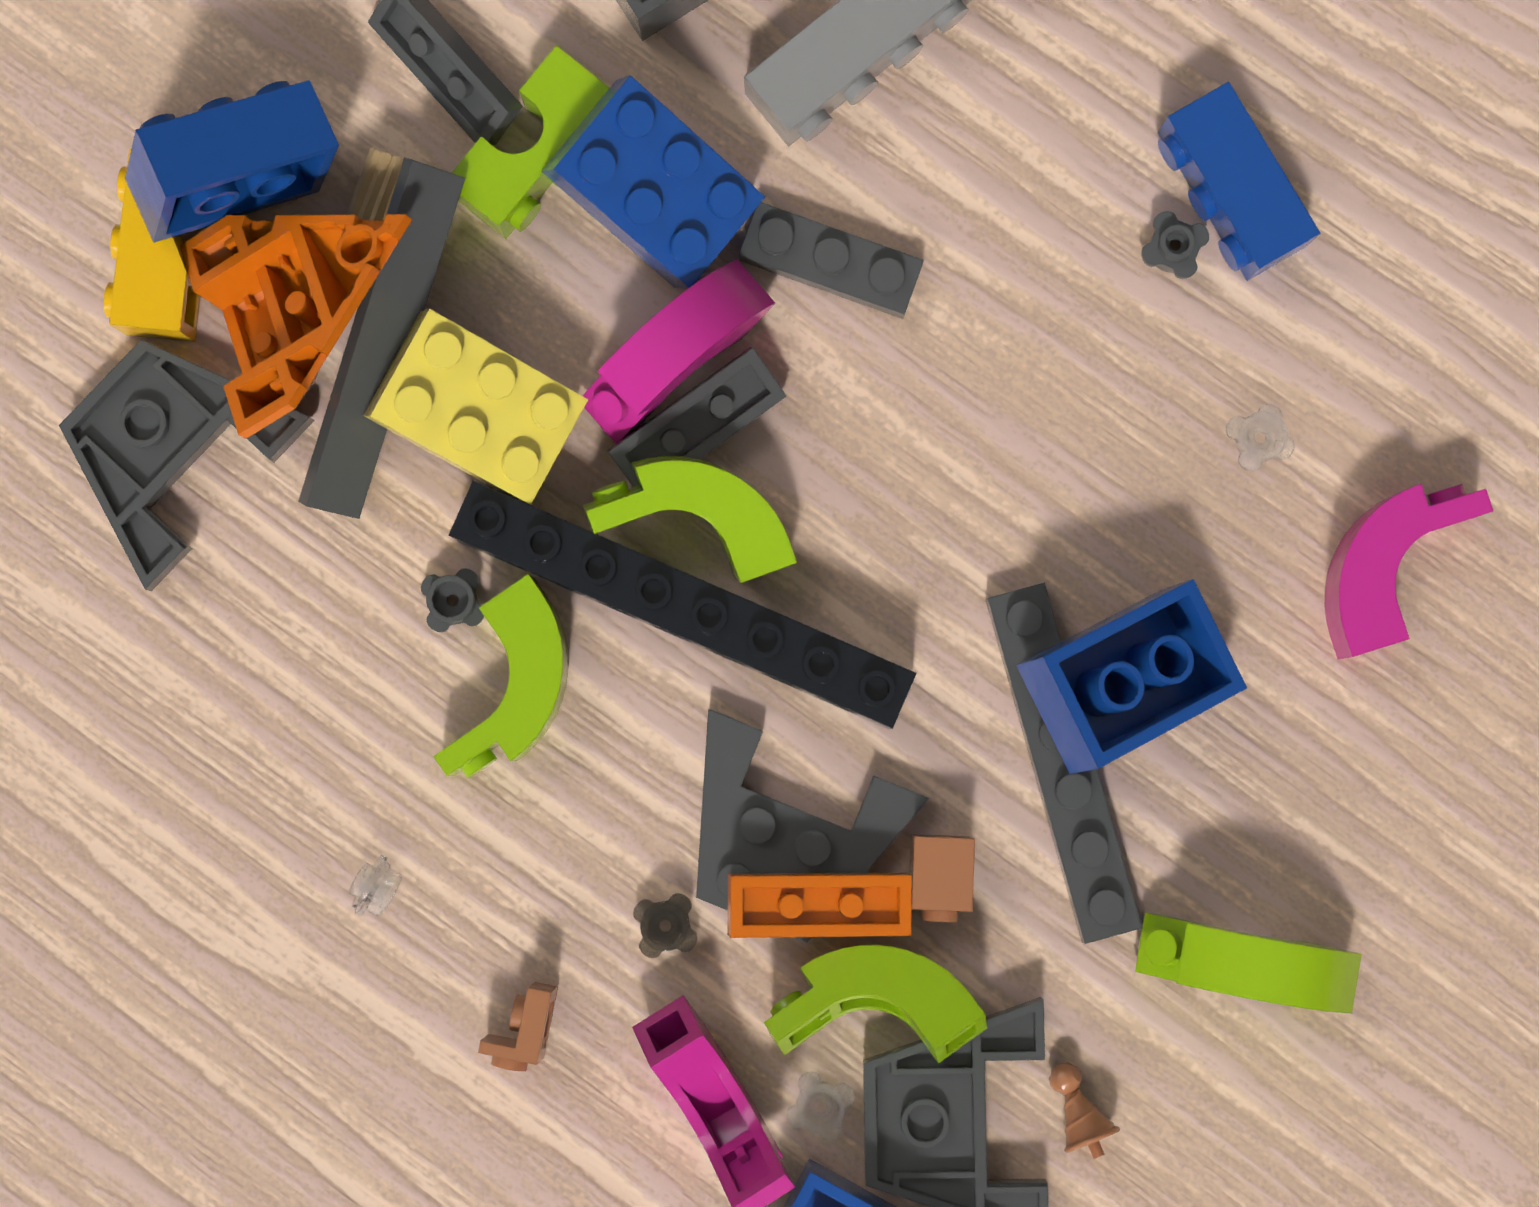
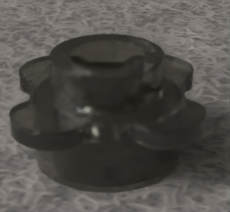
[633,893,698,958]

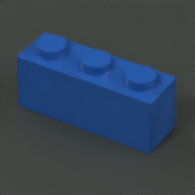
[1158,81,1321,281]

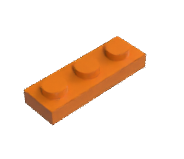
[727,873,912,938]

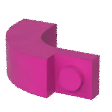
[583,259,775,443]
[1324,484,1493,659]
[632,995,795,1207]

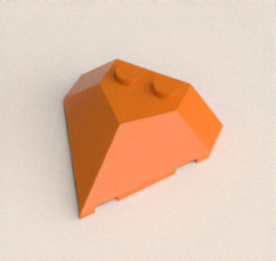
[179,214,412,439]

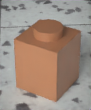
[909,834,975,922]

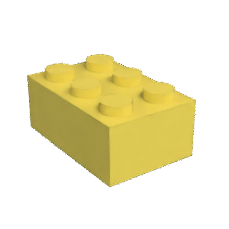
[363,308,588,505]

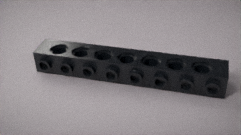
[449,480,917,729]

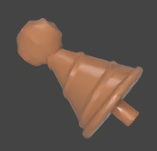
[1049,1062,1120,1159]

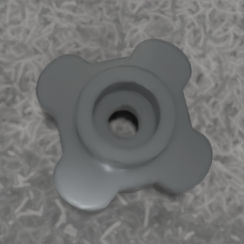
[1141,211,1209,279]
[421,568,484,632]

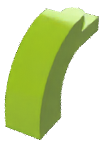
[583,456,797,583]
[433,574,568,779]
[1135,913,1362,1014]
[764,945,987,1063]

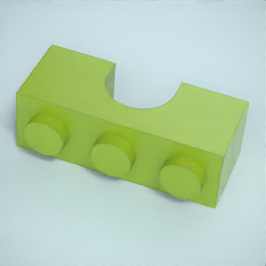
[451,45,610,239]

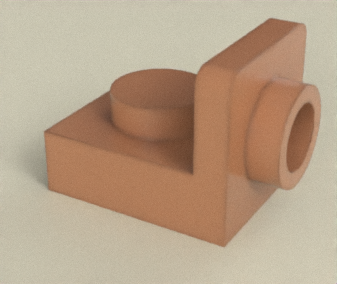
[478,982,558,1071]

